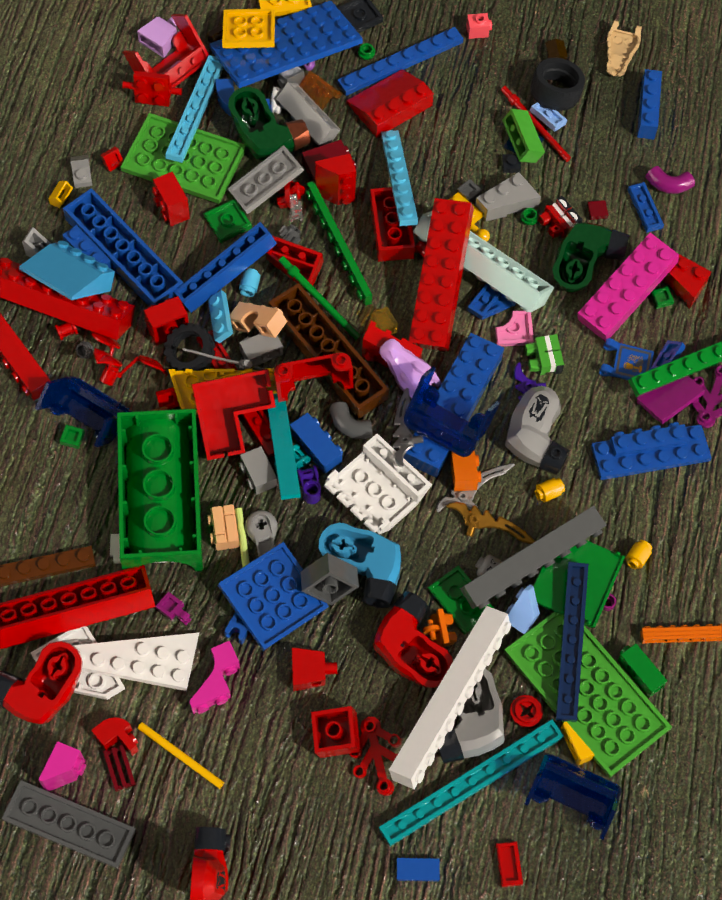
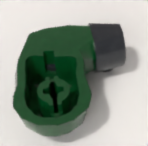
[552,222,630,292]

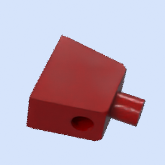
[292,648,337,691]

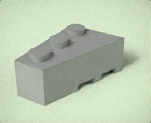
[475,172,541,222]

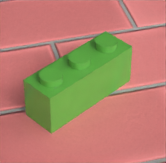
[502,109,545,163]

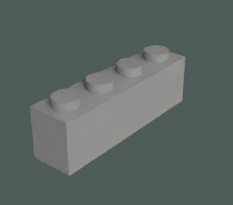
[276,82,341,146]

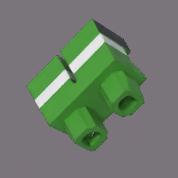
[525,334,564,376]

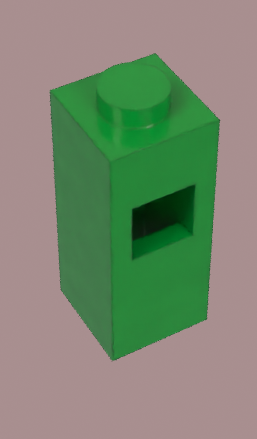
[618,644,667,698]

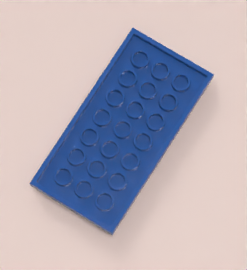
[209,0,363,88]

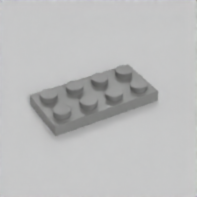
[228,145,304,214]

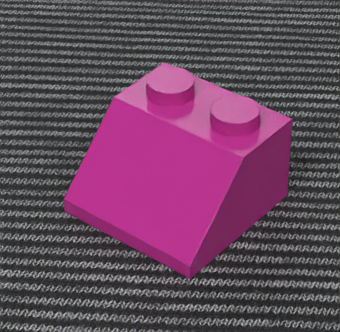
[38,741,86,792]

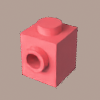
[466,13,492,39]

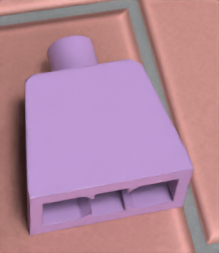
[137,17,177,58]

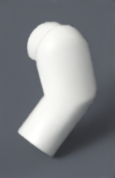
[270,87,282,114]

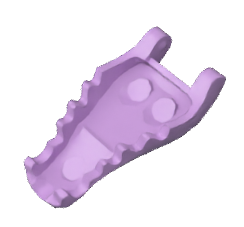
[379,338,442,405]

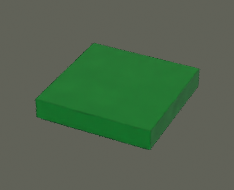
[203,199,252,243]

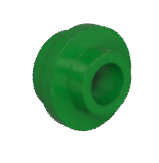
[358,43,375,60]
[520,208,539,225]

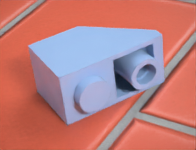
[506,584,540,634]

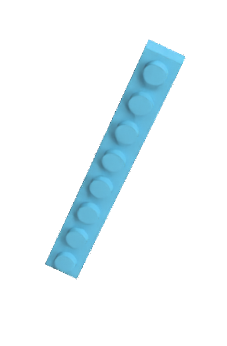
[165,55,224,163]
[381,130,418,226]

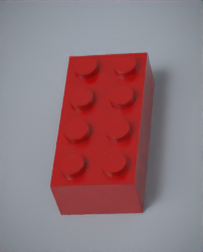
[370,187,415,262]

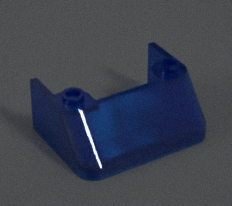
[404,367,500,457]
[35,376,132,447]
[524,754,622,840]

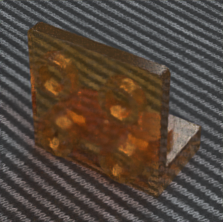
[300,71,342,110]

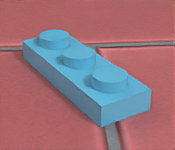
[208,290,233,344]

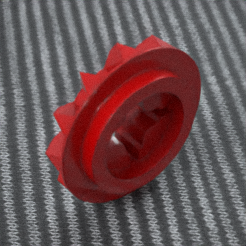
[510,695,543,728]

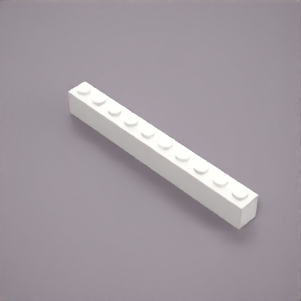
[389,606,511,789]

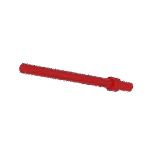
[501,86,571,162]

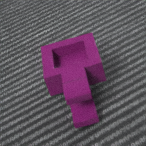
[156,592,192,626]

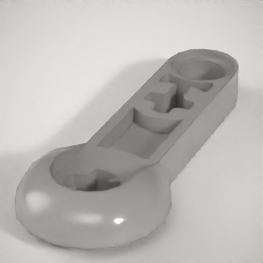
[245,510,278,557]

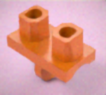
[423,609,457,648]

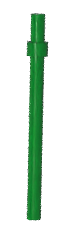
[278,256,361,340]

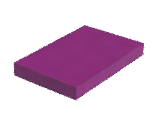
[637,376,705,424]

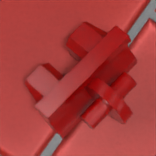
[277,181,305,211]

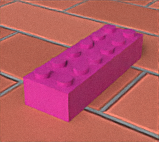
[578,232,679,342]

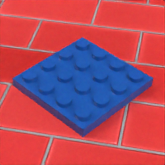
[217,542,329,651]

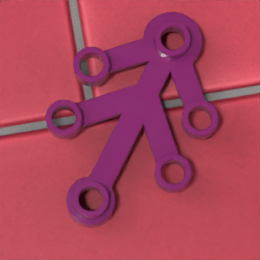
[691,365,722,428]

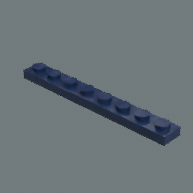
[556,562,589,722]

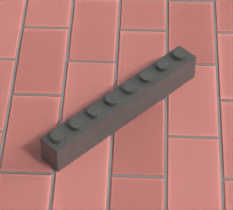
[460,506,607,609]

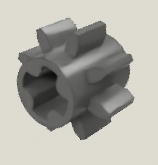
[279,224,301,244]

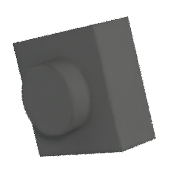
[457,179,482,202]

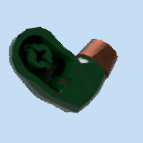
[228,87,310,161]

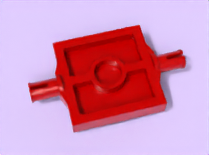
[122,71,182,107]

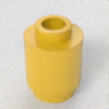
[535,478,565,503]
[625,540,652,569]

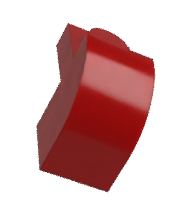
[91,717,139,756]

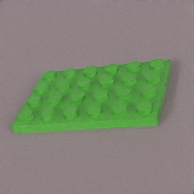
[121,113,247,204]

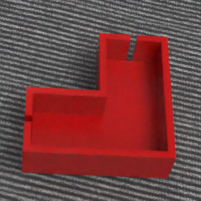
[191,369,276,461]

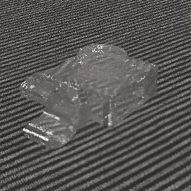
[289,194,303,222]

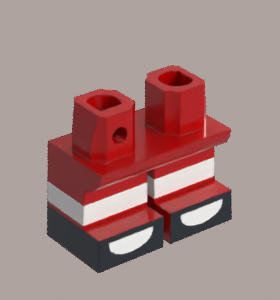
[538,196,583,239]

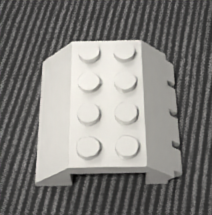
[324,434,432,534]

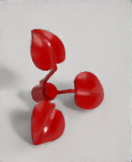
[91,332,168,386]

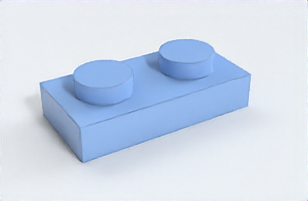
[530,102,567,132]

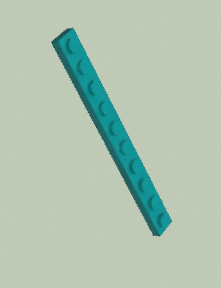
[379,719,564,847]

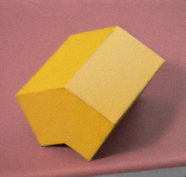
[49,181,73,208]

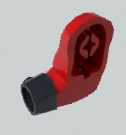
[373,591,453,688]
[0,641,83,724]
[190,827,231,900]

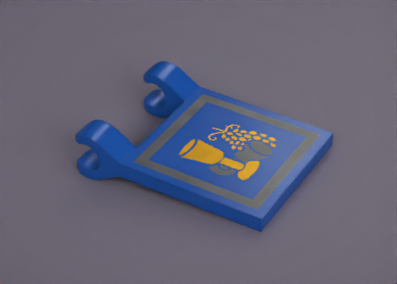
[599,338,654,380]

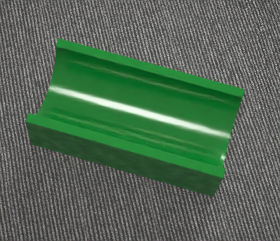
[117,409,203,571]

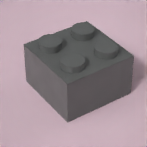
[301,553,359,605]

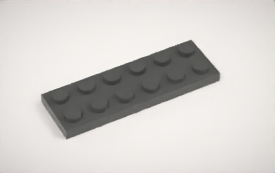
[2,780,136,869]

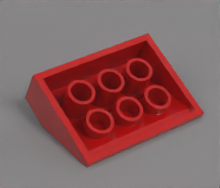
[346,69,434,138]

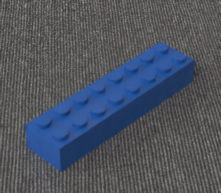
[63,188,184,306]
[403,333,504,478]

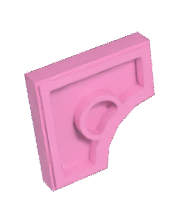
[495,310,534,347]

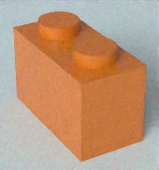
[450,448,481,492]

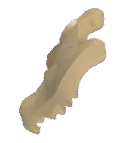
[606,20,642,77]

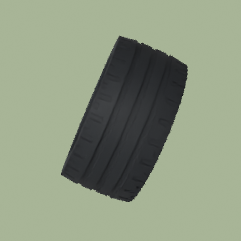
[530,58,585,111]

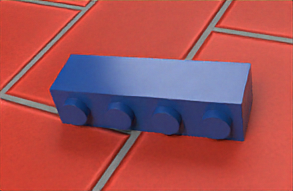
[637,69,662,140]

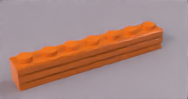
[640,624,722,644]

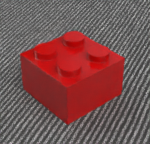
[152,171,190,227]
[144,296,189,346]
[311,706,361,758]

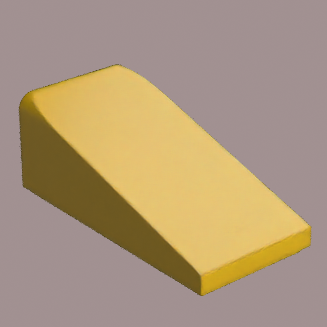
[560,722,595,765]

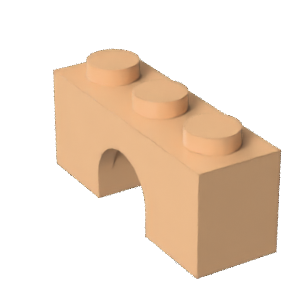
[230,302,287,338]

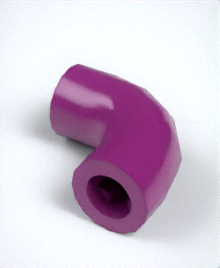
[645,166,695,194]

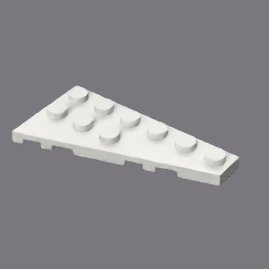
[73,633,199,691]

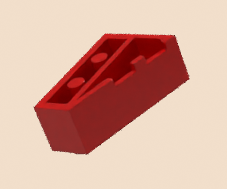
[265,236,324,291]

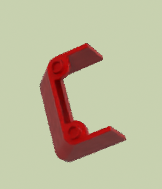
[122,14,209,87]

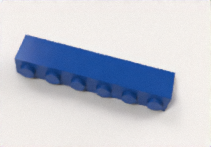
[174,222,277,313]

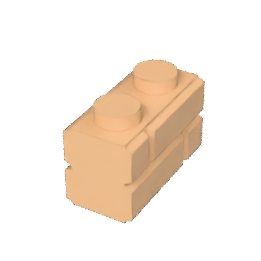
[207,505,240,551]

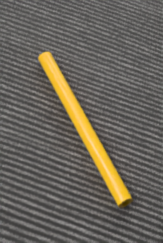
[137,722,224,789]

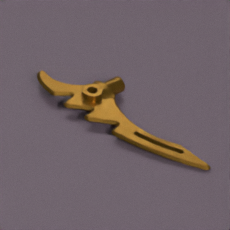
[447,502,536,544]

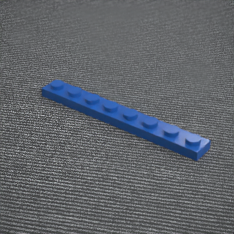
[337,27,464,96]

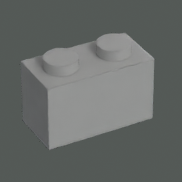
[239,333,283,369]
[238,446,277,495]

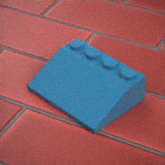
[19,241,115,300]

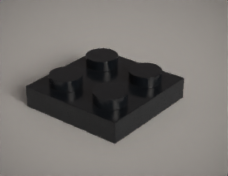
[337,0,383,33]

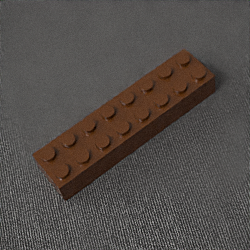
[269,283,389,419]

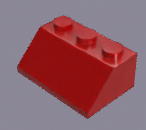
[315,154,356,205]

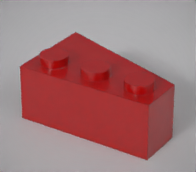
[662,254,711,309]
[362,320,423,368]

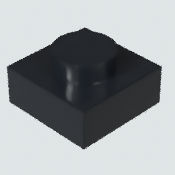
[502,154,521,173]

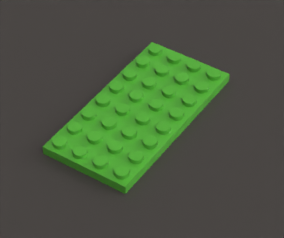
[504,612,672,778]

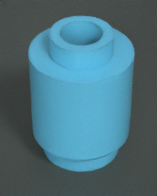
[239,268,261,297]

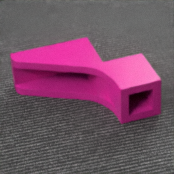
[190,640,240,714]

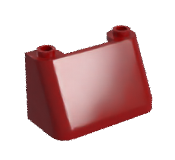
[273,353,354,402]

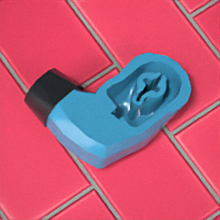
[319,522,401,608]

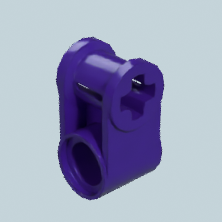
[297,465,321,504]

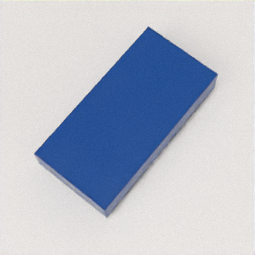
[397,858,440,882]

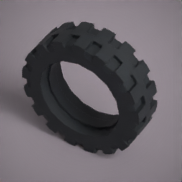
[164,323,215,371]

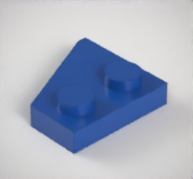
[467,283,516,320]

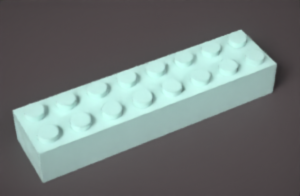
[413,211,554,312]

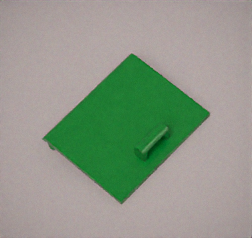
[534,540,625,628]

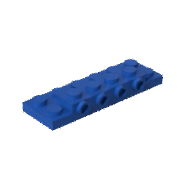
[591,422,712,480]

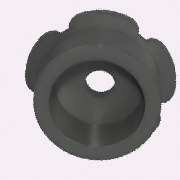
[76,341,94,359]

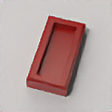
[495,841,523,888]

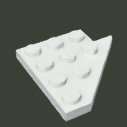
[25,626,125,700]

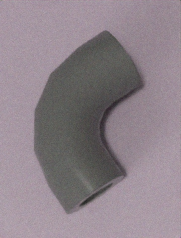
[330,402,372,439]

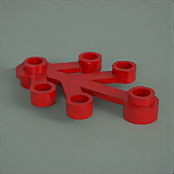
[349,716,401,796]

